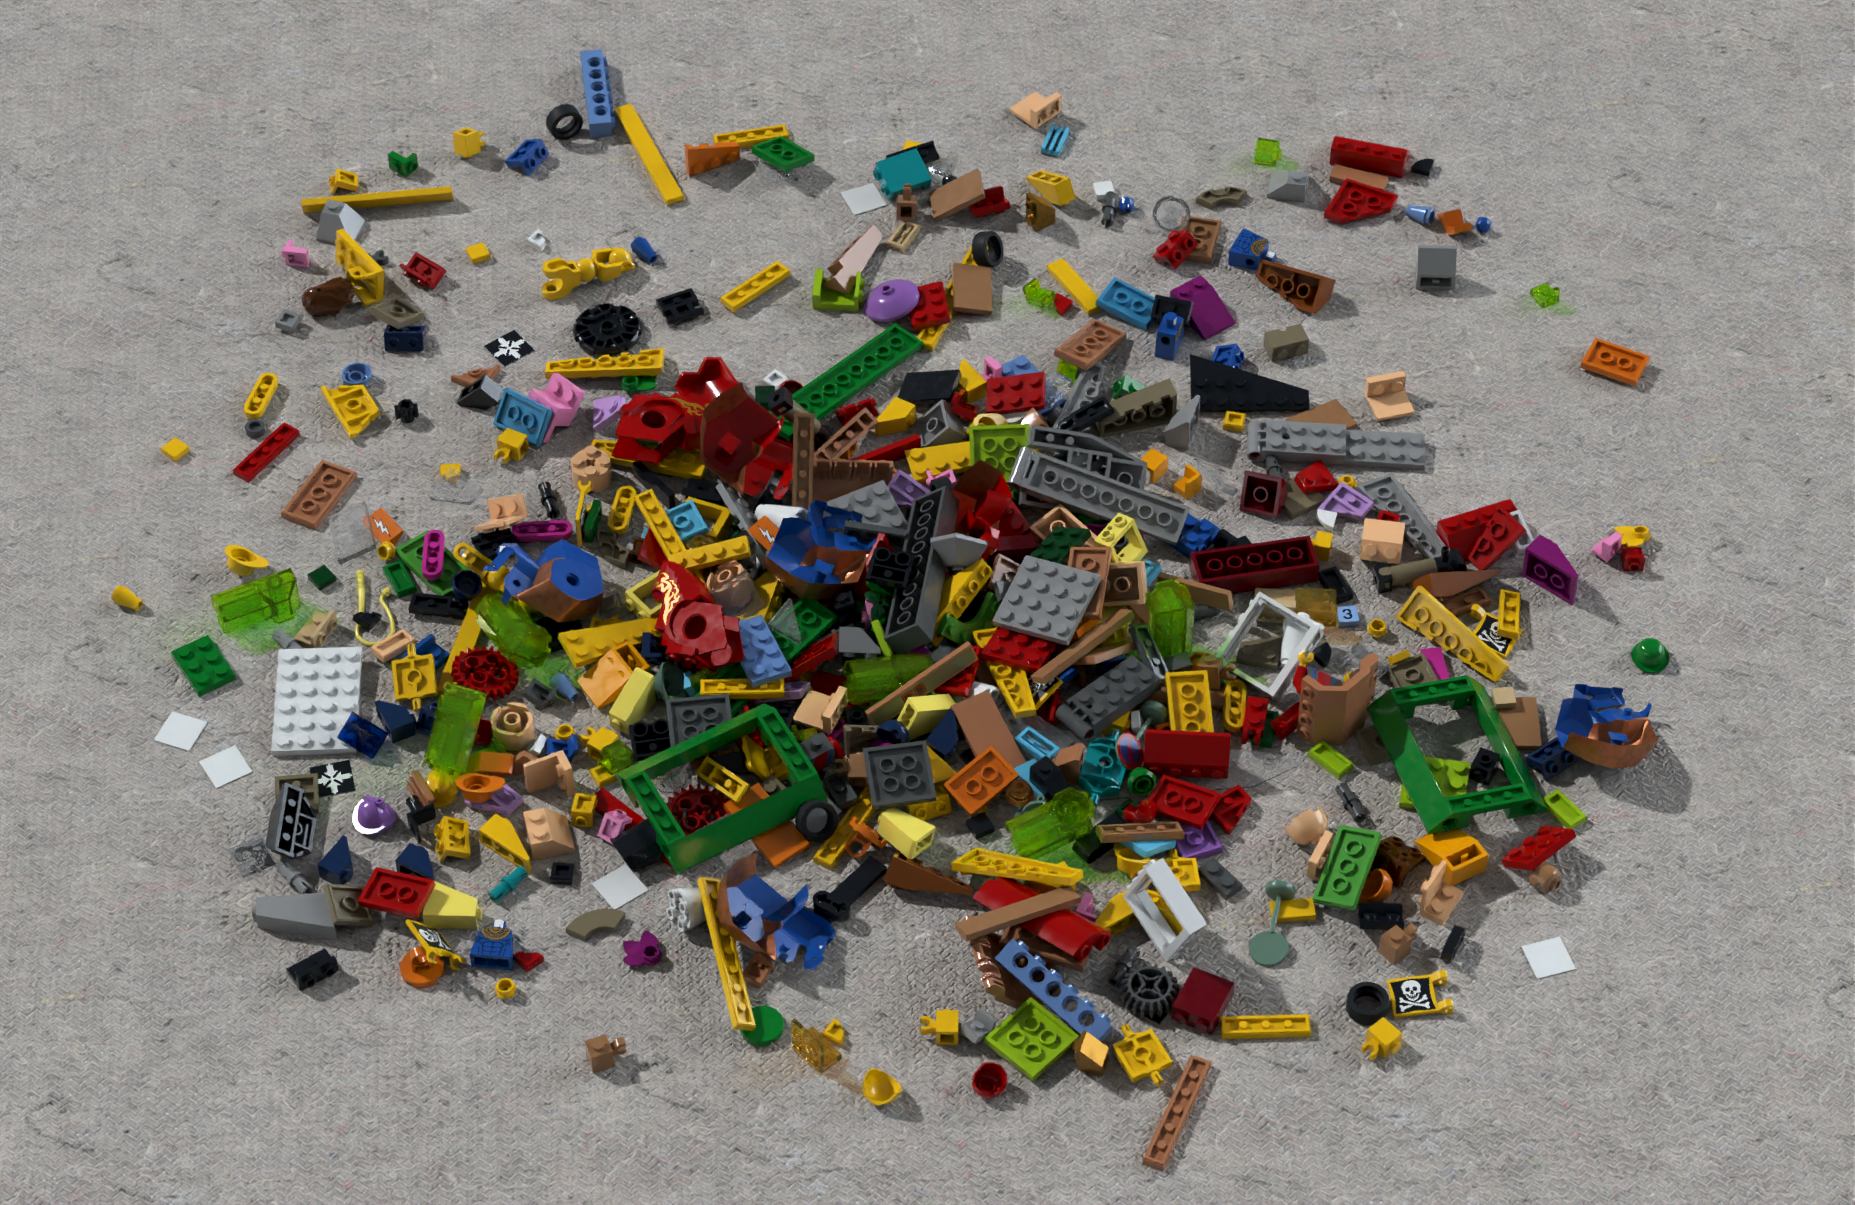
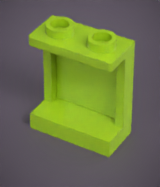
[812,268,865,311]

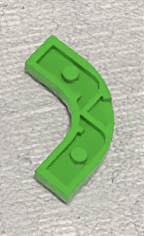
[936,592,1001,644]

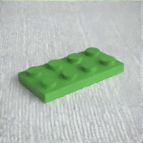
[395,530,469,596]
[1312,825,1382,911]

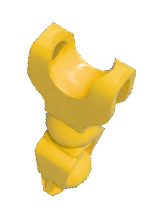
[542,247,635,300]
[453,542,538,618]

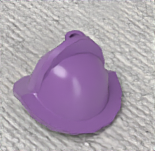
[352,795,396,836]

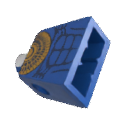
[1228,228,1276,270]
[1155,312,1184,361]
[470,920,514,971]

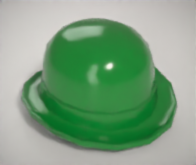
[1631,638,1670,673]

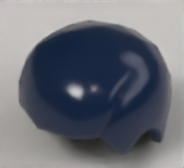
[451,570,482,600]
[876,720,909,744]

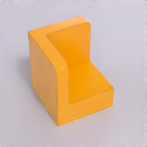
[1140,448,1168,484]
[1173,464,1202,500]

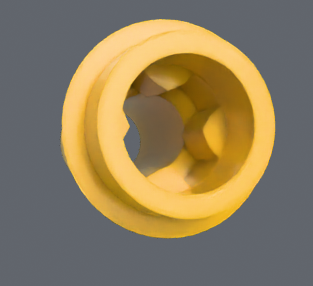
[111,585,143,611]

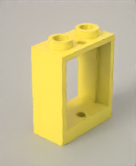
[1094,513,1148,563]
[625,570,662,619]

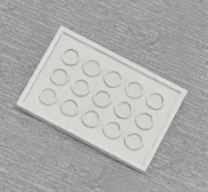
[271,647,363,756]

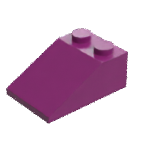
[1170,275,1235,340]
[1522,535,1579,605]

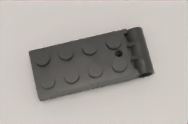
[1055,655,1161,742]

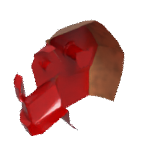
[700,382,793,499]
[947,460,1013,576]

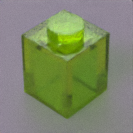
[1254,138,1283,167]
[597,740,634,776]

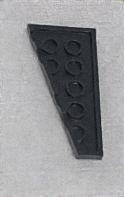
[1190,354,1309,412]

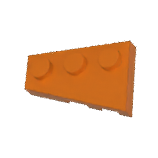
[684,142,740,177]

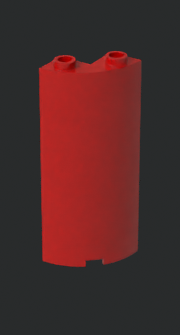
[675,357,739,404]
[973,876,1112,962]

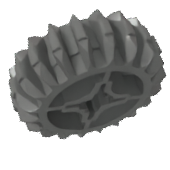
[1119,962,1179,1019]

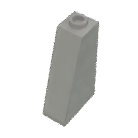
[252,892,337,940]

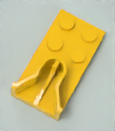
[335,228,384,306]
[1164,670,1214,732]

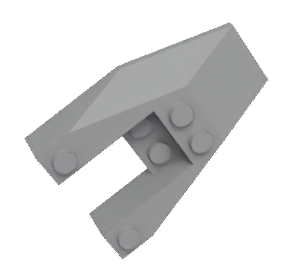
[1018,425,1147,513]

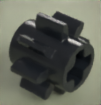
[394,399,419,423]

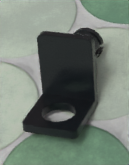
[405,795,436,843]

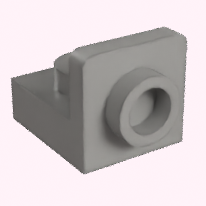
[958,1009,997,1044]

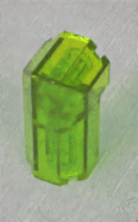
[210,568,301,634]
[1145,578,1195,658]
[475,590,552,669]
[842,652,933,705]
[422,682,487,776]
[1005,787,1096,860]

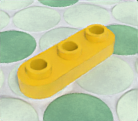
[243,373,278,419]
[608,486,637,535]
[1222,678,1247,732]

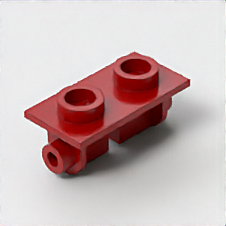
[835,398,879,427]
[1270,701,1300,741]

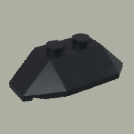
[265,782,317,860]

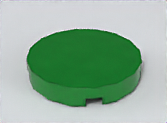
[740,1006,784,1046]

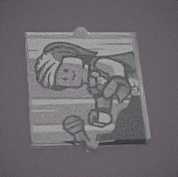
[228,836,276,878]

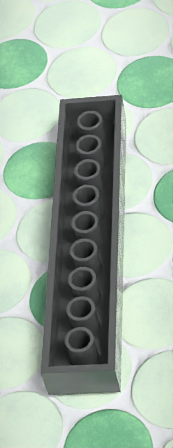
[884,486,960,655]

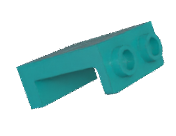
[873,148,932,201]

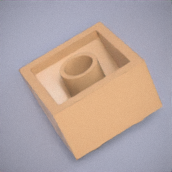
[1359,518,1405,564]
[523,808,575,860]

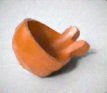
[1358,869,1393,903]

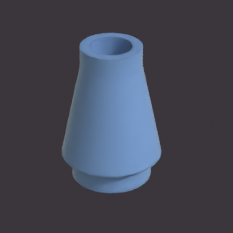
[1406,205,1435,225]
[550,672,579,702]

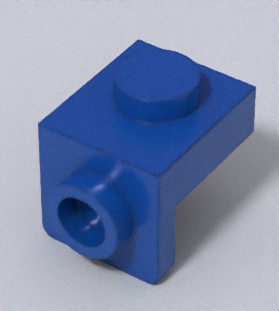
[545,734,580,763]

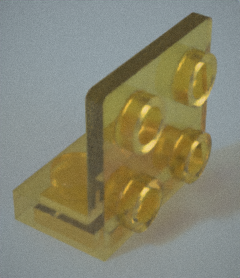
[1295,587,1337,627]
[791,1019,842,1074]

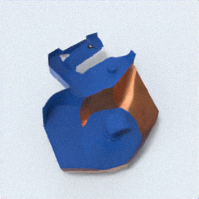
[763,500,875,600]
[482,539,603,622]
[1555,684,1658,769]
[717,852,835,970]

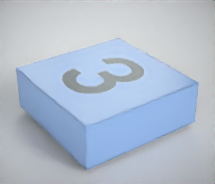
[1335,605,1359,627]

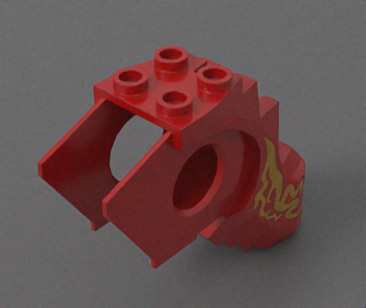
[611,393,712,465]
[652,561,744,673]

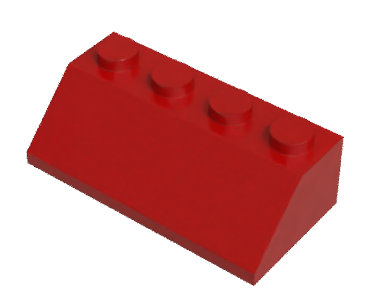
[1329,136,1410,178]
[1436,499,1517,562]
[1143,729,1231,779]

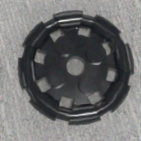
[573,303,642,356]

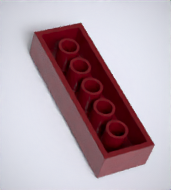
[1189,536,1319,594]

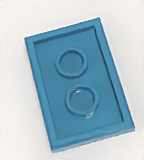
[1095,277,1155,331]
[493,388,553,447]

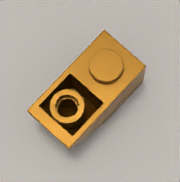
[1025,192,1055,232]
[1073,1030,1110,1077]

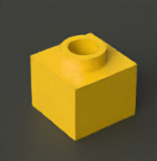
[1311,531,1333,562]

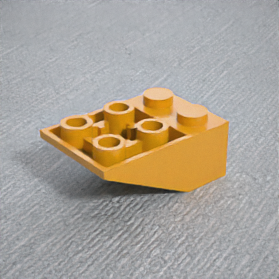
[577,640,651,709]
[1414,829,1489,886]

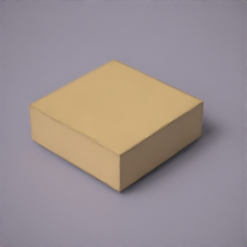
[1491,687,1516,709]

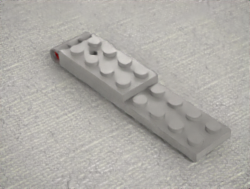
[1247,420,1425,470]
[1007,447,1190,546]

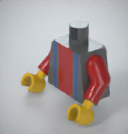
[1293,650,1352,702]
[799,732,849,772]

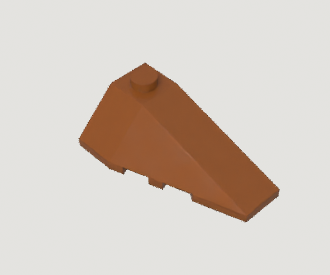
[1256,259,1336,314]
[1410,569,1501,603]
[883,850,975,895]

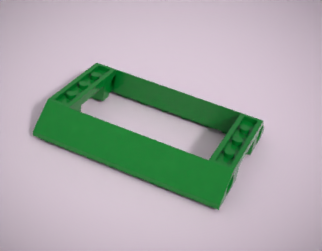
[1367,675,1548,834]
[615,703,828,874]

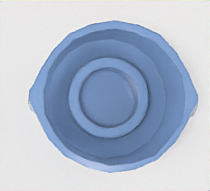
[342,362,372,386]

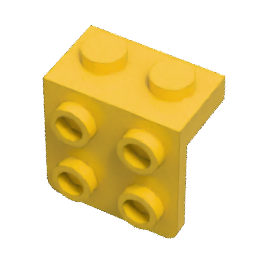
[742,735,788,782]

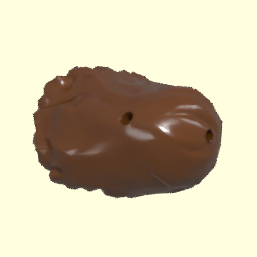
[302,277,355,317]

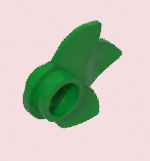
[621,375,657,393]

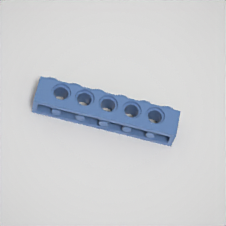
[580,49,616,138]
[995,938,1114,1042]

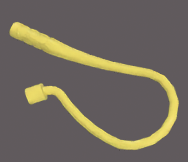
[355,570,395,646]

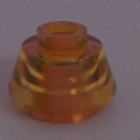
[1005,779,1034,807]

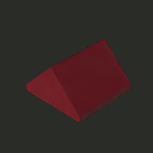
[1239,470,1288,518]

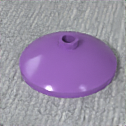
[864,279,920,322]

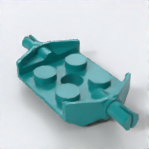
[1078,729,1126,808]

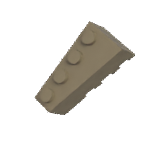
[1095,378,1177,438]

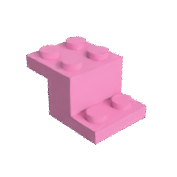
[528,373,585,443]

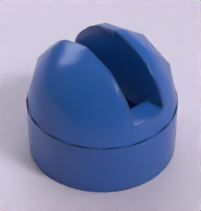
[1119,197,1134,213]
[1475,217,1492,233]

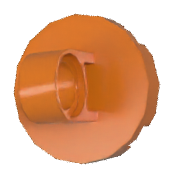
[847,816,888,858]
[400,946,445,988]

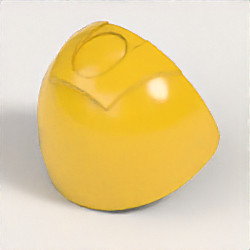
[862,1068,903,1106]

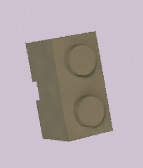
[1263,324,1309,362]

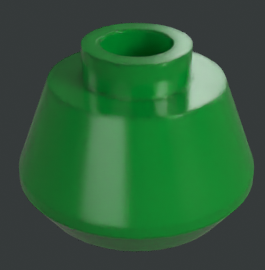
[1128,767,1156,795]

